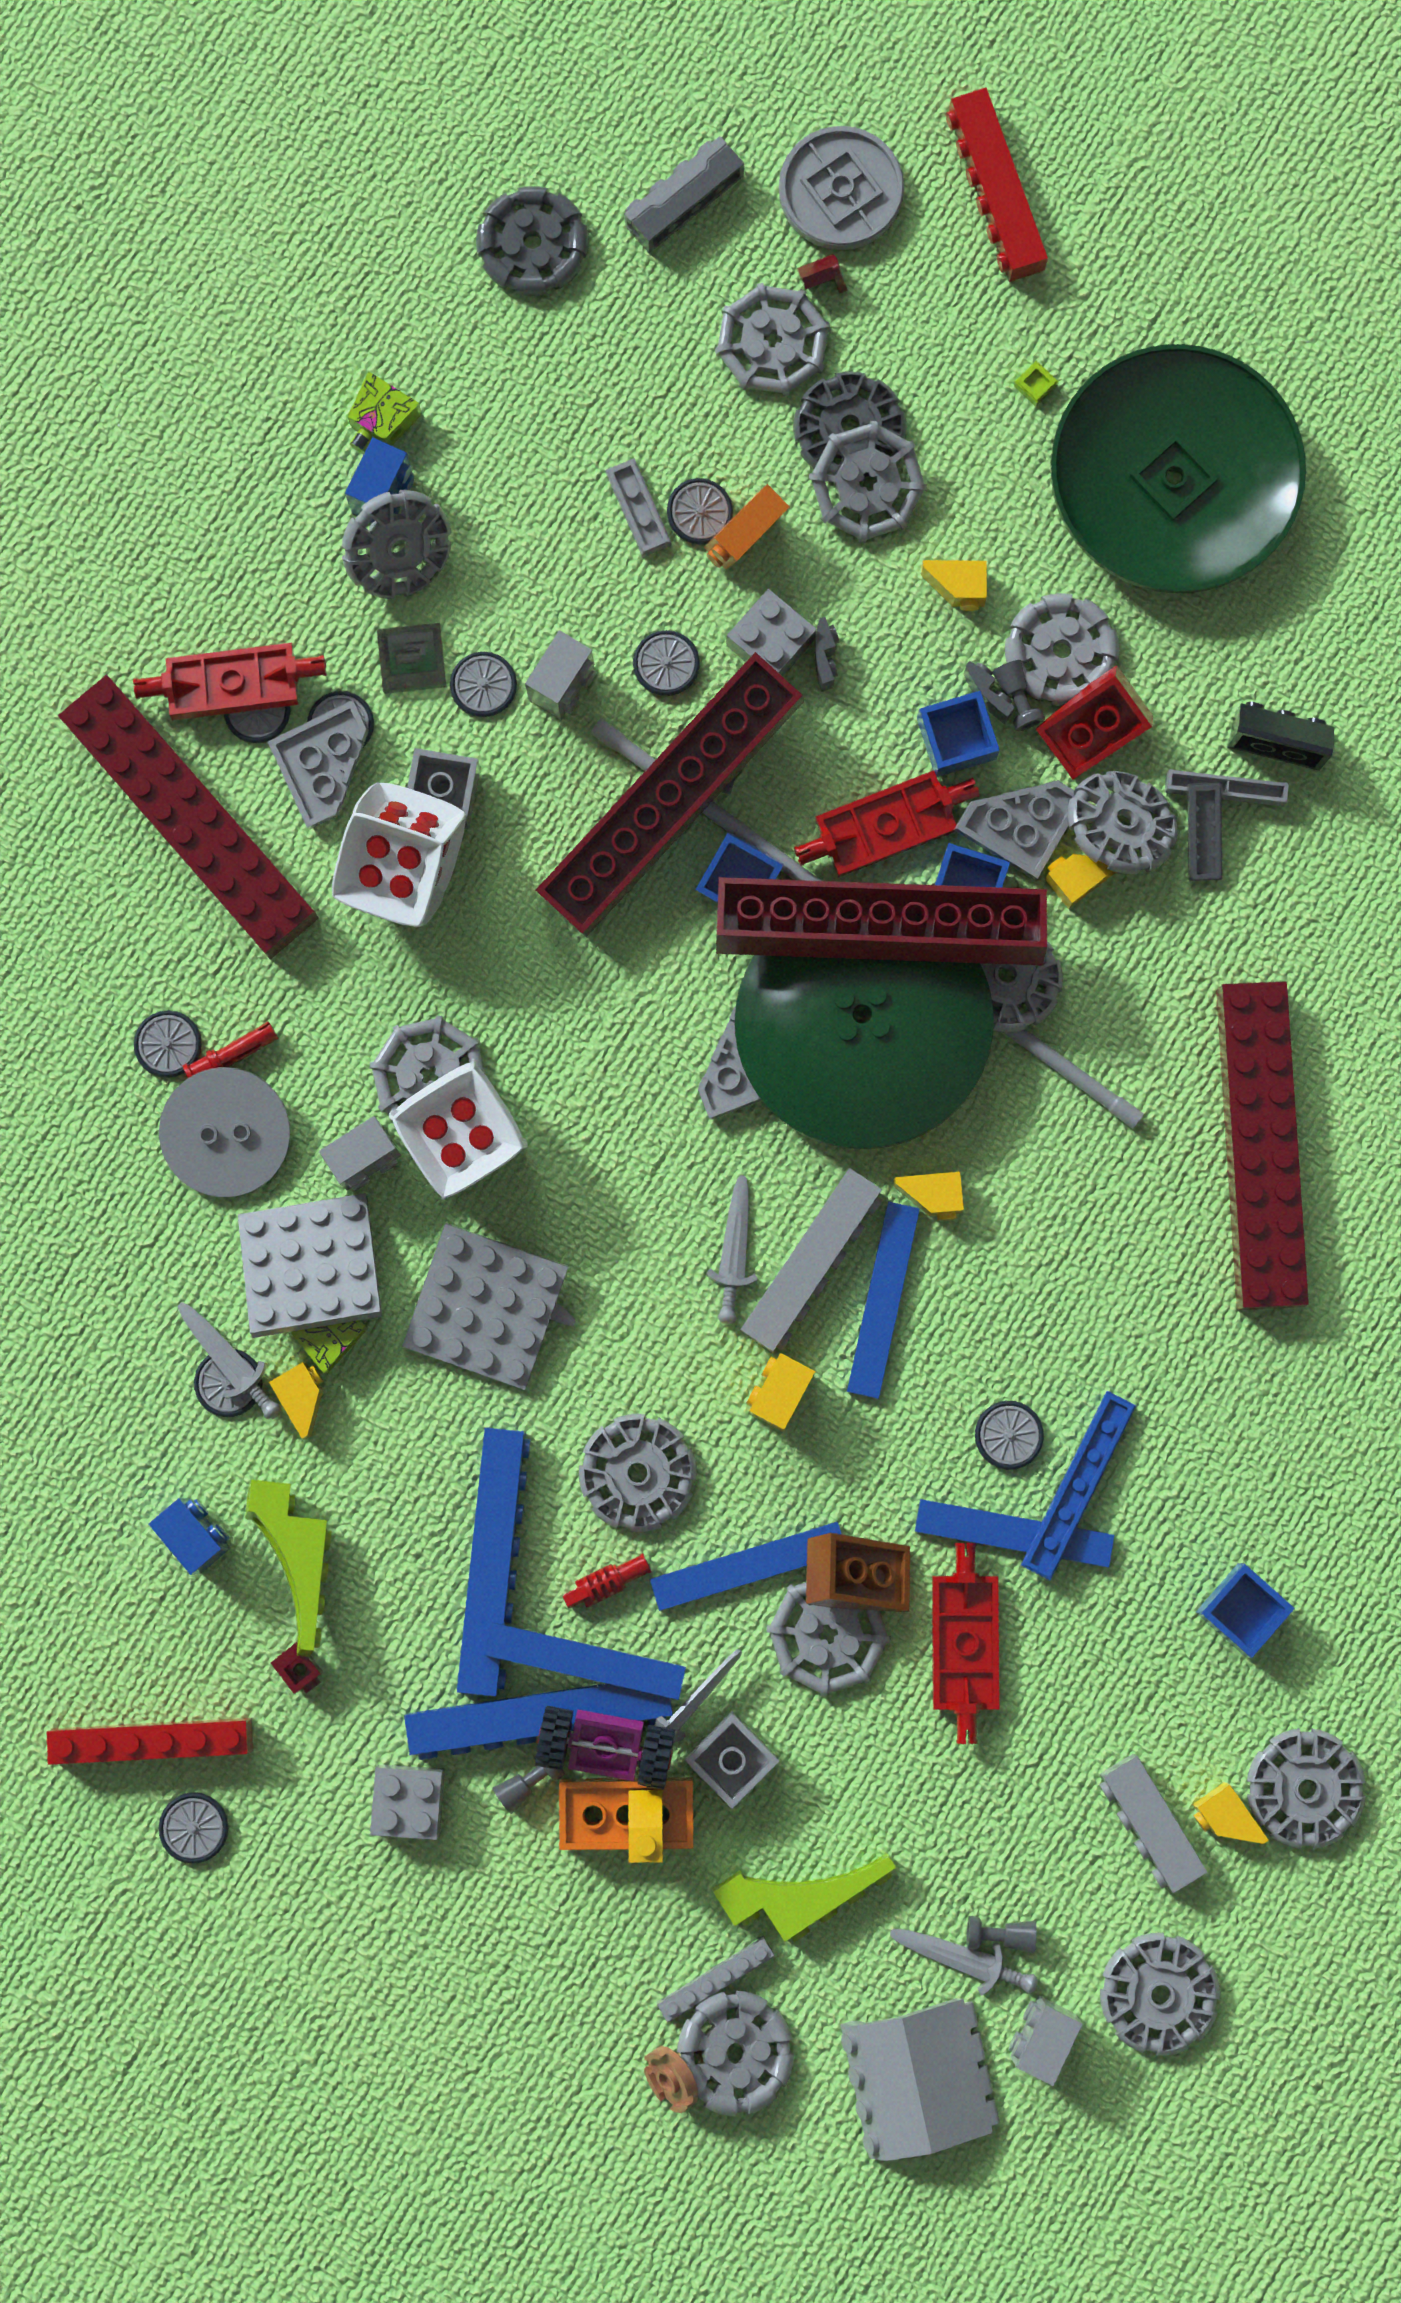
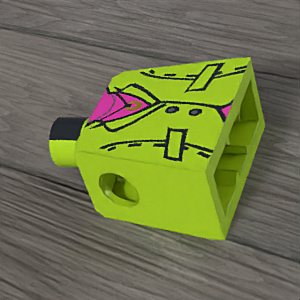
[348,372,422,455]
[291,1320,369,1374]

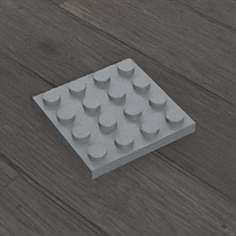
[238,1193,382,1338]
[402,1223,569,1390]

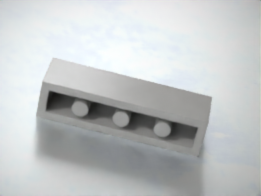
[1099,1754,1208,1893]

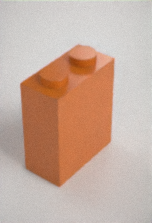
[704,484,790,570]

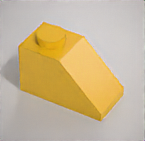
[921,560,987,611]
[1045,854,1116,909]
[893,1172,964,1221]
[269,1362,324,1439]
[1192,1782,1269,1844]
[628,1790,663,1863]

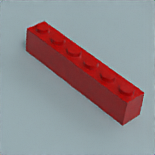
[946,87,1048,282]
[47,1718,253,1765]

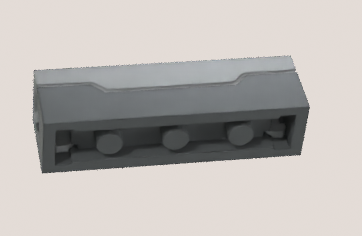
[624,136,744,253]

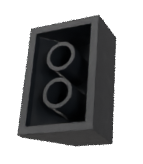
[1227,702,1334,771]

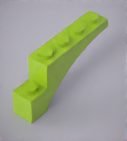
[245,1479,331,1657]
[713,1853,896,1942]

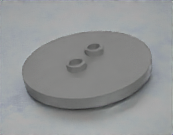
[779,126,904,250]
[159,1067,290,1197]

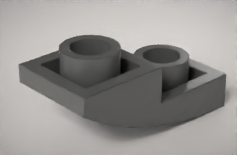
[815,617,839,692]
[964,661,1015,724]

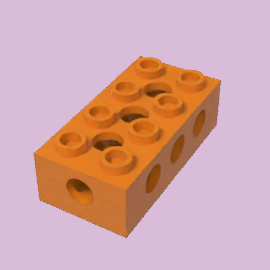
[559,1777,694,1850]

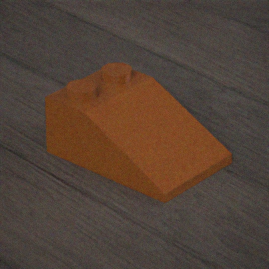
[806,1533,910,1612]

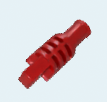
[562,1553,652,1608]

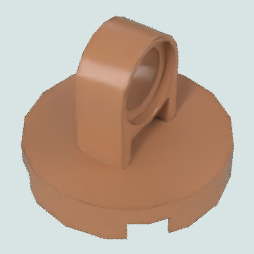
[644,2046,704,2113]

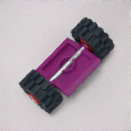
[535,1706,675,1790]

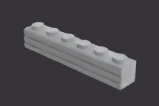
[1165,769,1289,807]
[657,1936,775,2023]

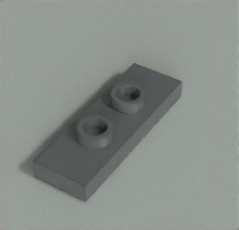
[1187,782,1222,881]

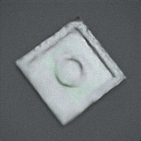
[377,623,447,694]

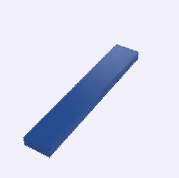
[847,1201,920,1399]
[1020,1391,1136,1581]
[914,1499,1114,1567]
[650,1522,842,1611]
[484,1622,686,1700]

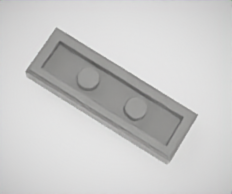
[605,458,671,558]

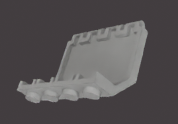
[840,1998,1000,2161]

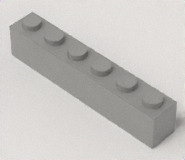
[740,1168,883,1353]

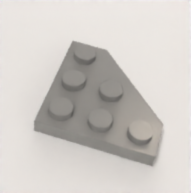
[268,700,369,829]
[954,780,1075,880]
[698,1006,761,1120]

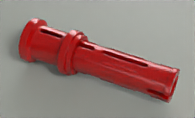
[182,1021,279,1078]

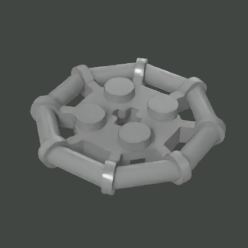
[715,283,831,396]
[809,421,927,543]
[369,1015,485,1114]
[767,1582,891,1697]

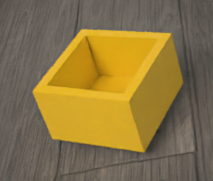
[746,1353,815,1432]

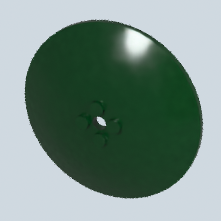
[1050,344,1306,593]
[735,955,994,1149]

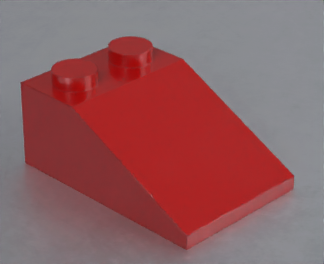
[1036,665,1153,779]

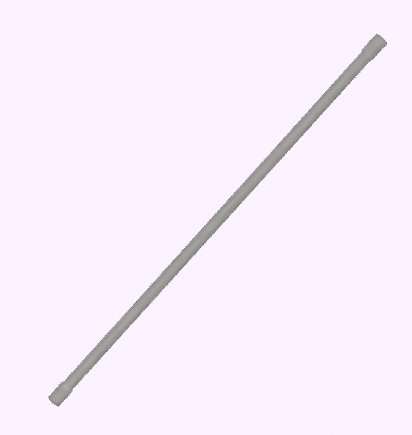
[591,718,1144,1129]

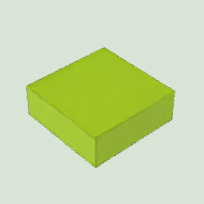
[1013,360,1059,407]

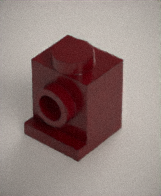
[270,1642,323,1695]

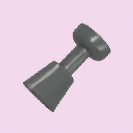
[993,660,1045,731]
[493,1766,565,1814]
[966,1916,1036,1954]

